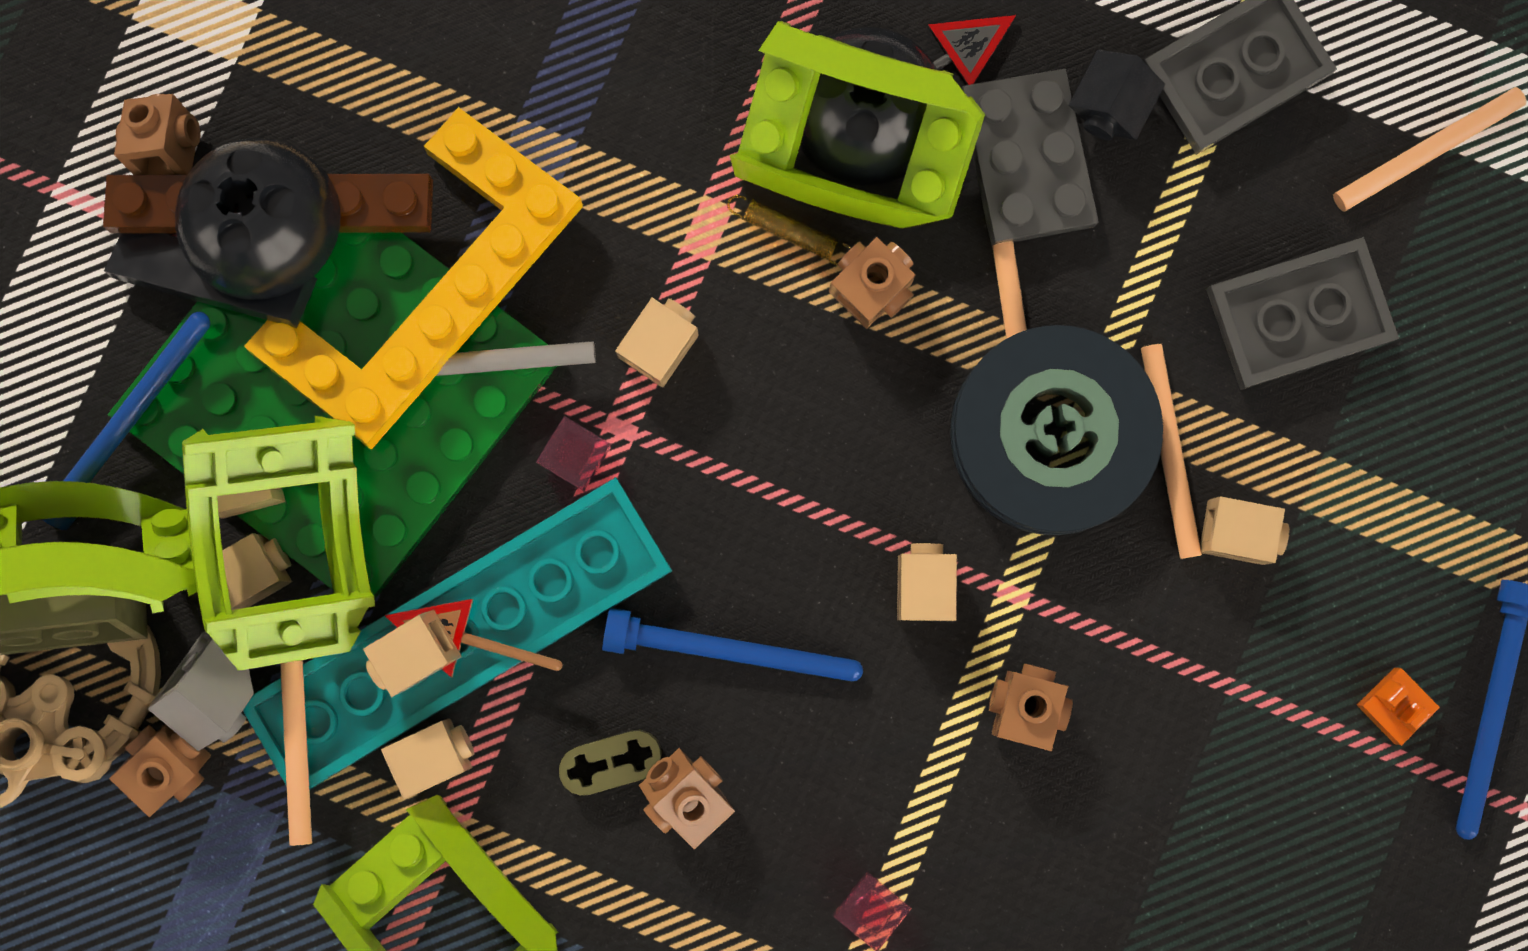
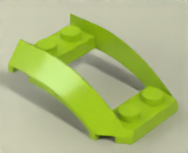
[729,21,985,229]
[182,416,375,671]
[0,481,197,613]
[313,795,558,951]

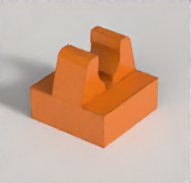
[1357,668,1440,746]

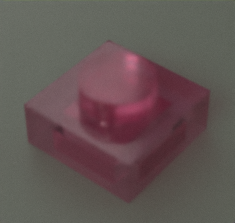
[536,416,612,491]
[833,871,912,951]

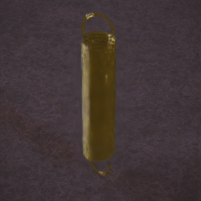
[727,195,851,266]

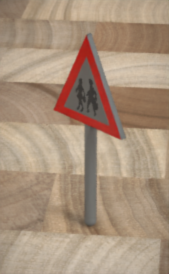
[928,15,1016,85]

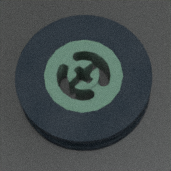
[950,325,1163,535]

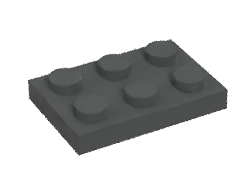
[1144,0,1337,155]
[961,68,1099,246]
[1206,237,1399,390]

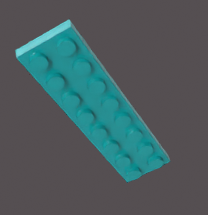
[243,477,672,790]

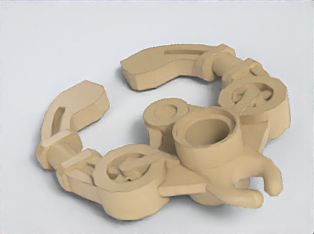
[0,625,161,808]

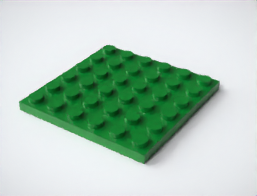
[107,233,557,599]

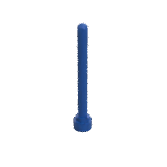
[42,312,210,530]
[1456,579,1528,840]
[602,608,863,681]

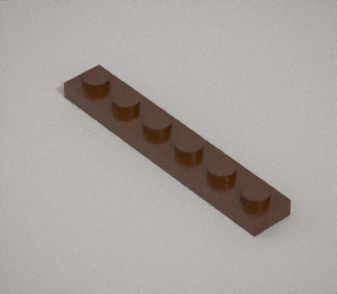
[103,174,433,233]

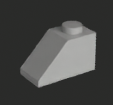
[147,631,254,751]

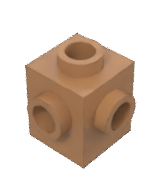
[114,94,201,175]
[829,237,916,329]
[989,664,1073,751]
[109,724,211,817]
[639,748,735,849]

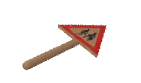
[384,598,563,678]

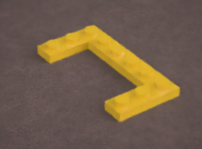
[244,107,583,450]

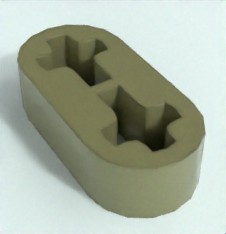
[559,730,662,796]

